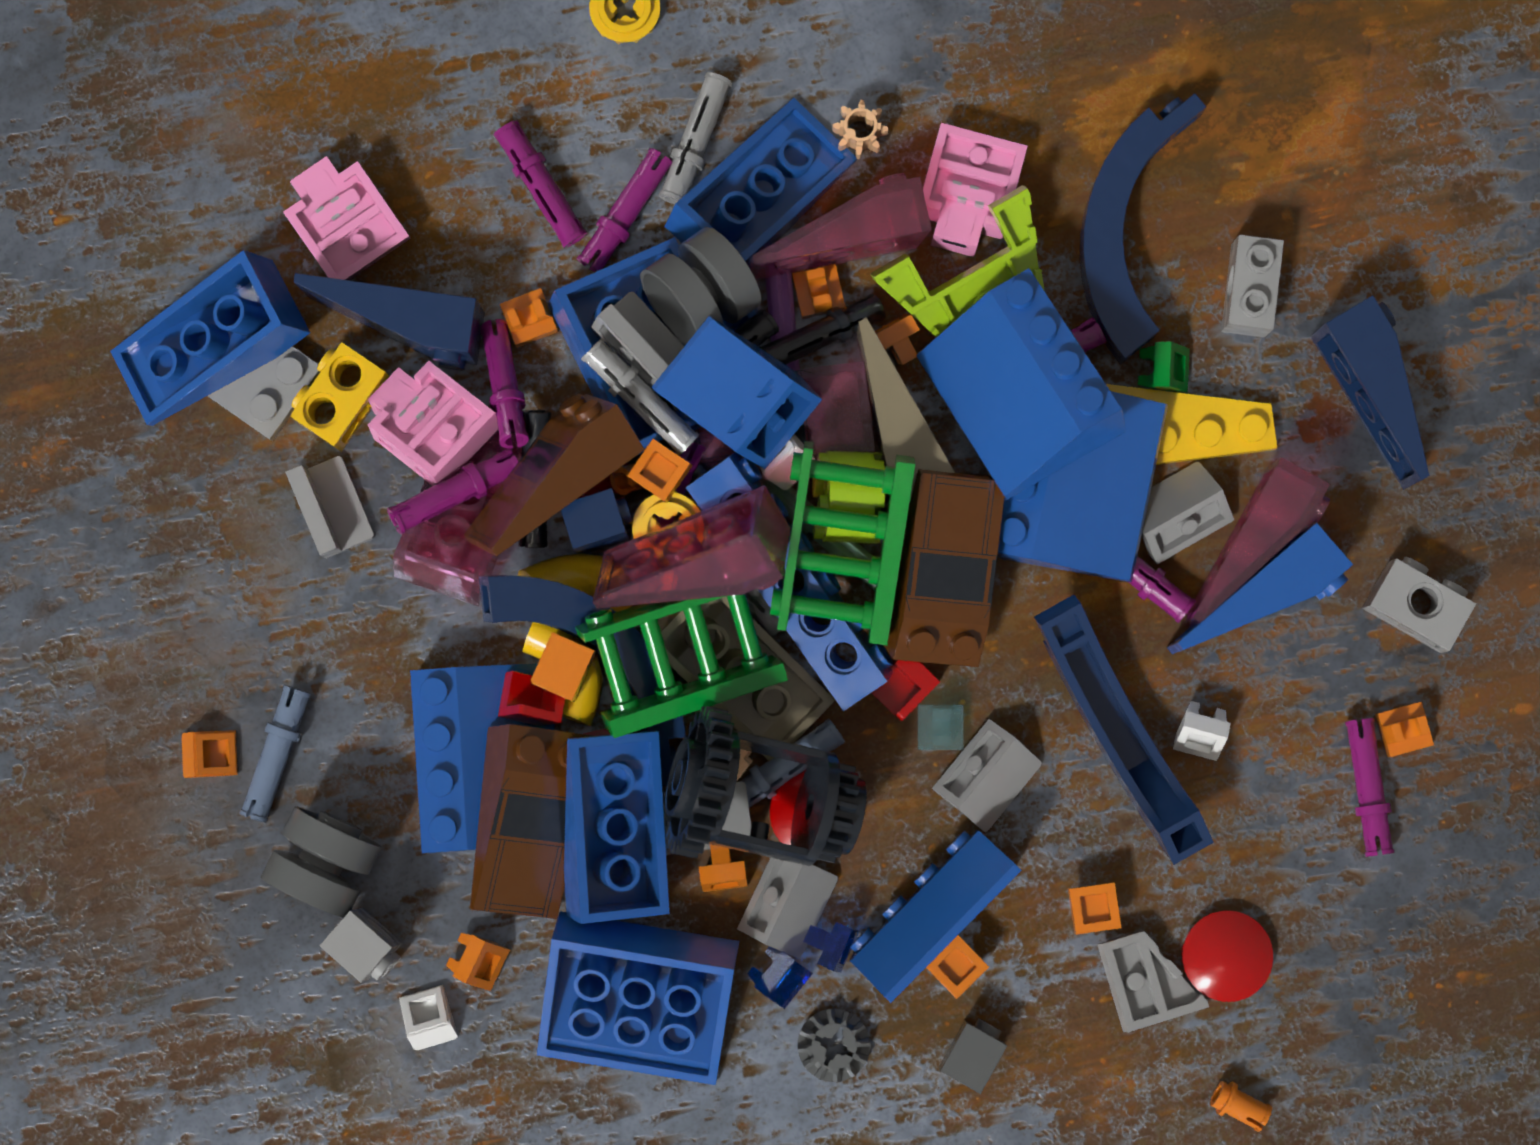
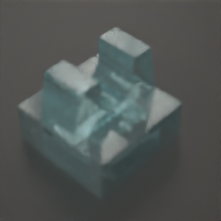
[917,705,963,750]

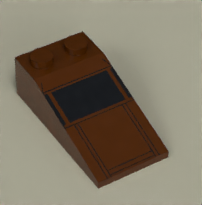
[464,394,645,557]
[884,469,1004,667]
[470,724,593,919]

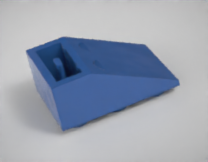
[652,316,822,469]

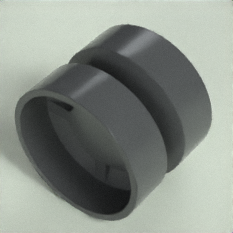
[640,227,761,345]
[260,806,382,918]

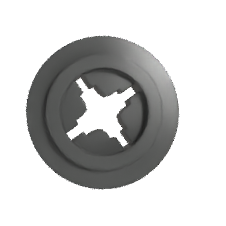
[798,1008,870,1083]

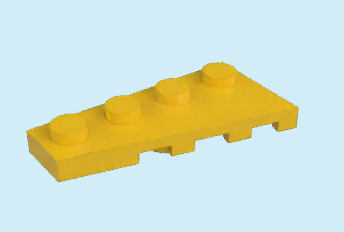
[1106,384,1277,465]

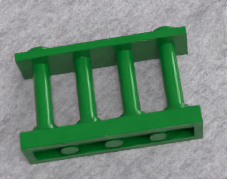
[770,441,915,646]
[575,566,788,738]

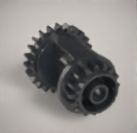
[665,706,867,866]

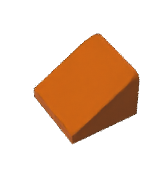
[182,730,238,778]

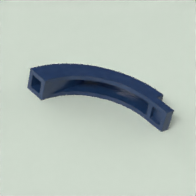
[1079,93,1206,365]
[478,575,686,786]
[1034,595,1214,865]

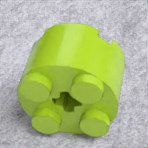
[812,451,885,544]

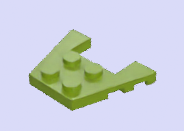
[870,185,1044,337]

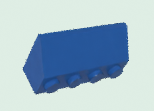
[849,830,1022,1003]

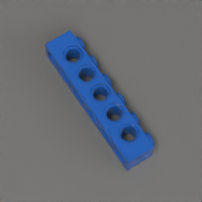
[685,452,894,711]

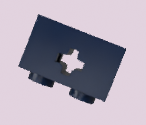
[561,488,633,554]

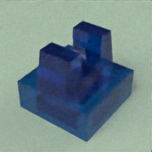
[803,922,860,973]
[747,946,813,1009]

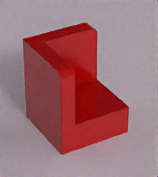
[871,660,940,722]
[498,671,565,726]

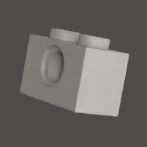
[1221,235,1284,338]
[1362,557,1476,653]
[320,908,403,983]

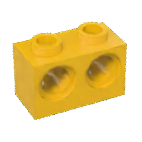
[290,342,390,452]

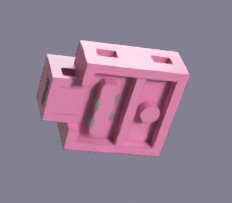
[916,123,1028,257]
[283,156,411,281]
[368,361,498,486]

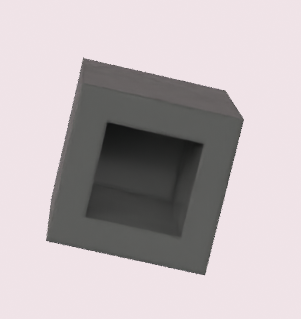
[938,1018,1007,1094]

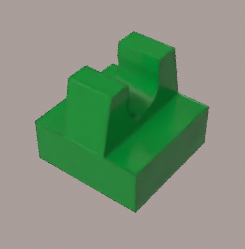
[1138,342,1190,393]

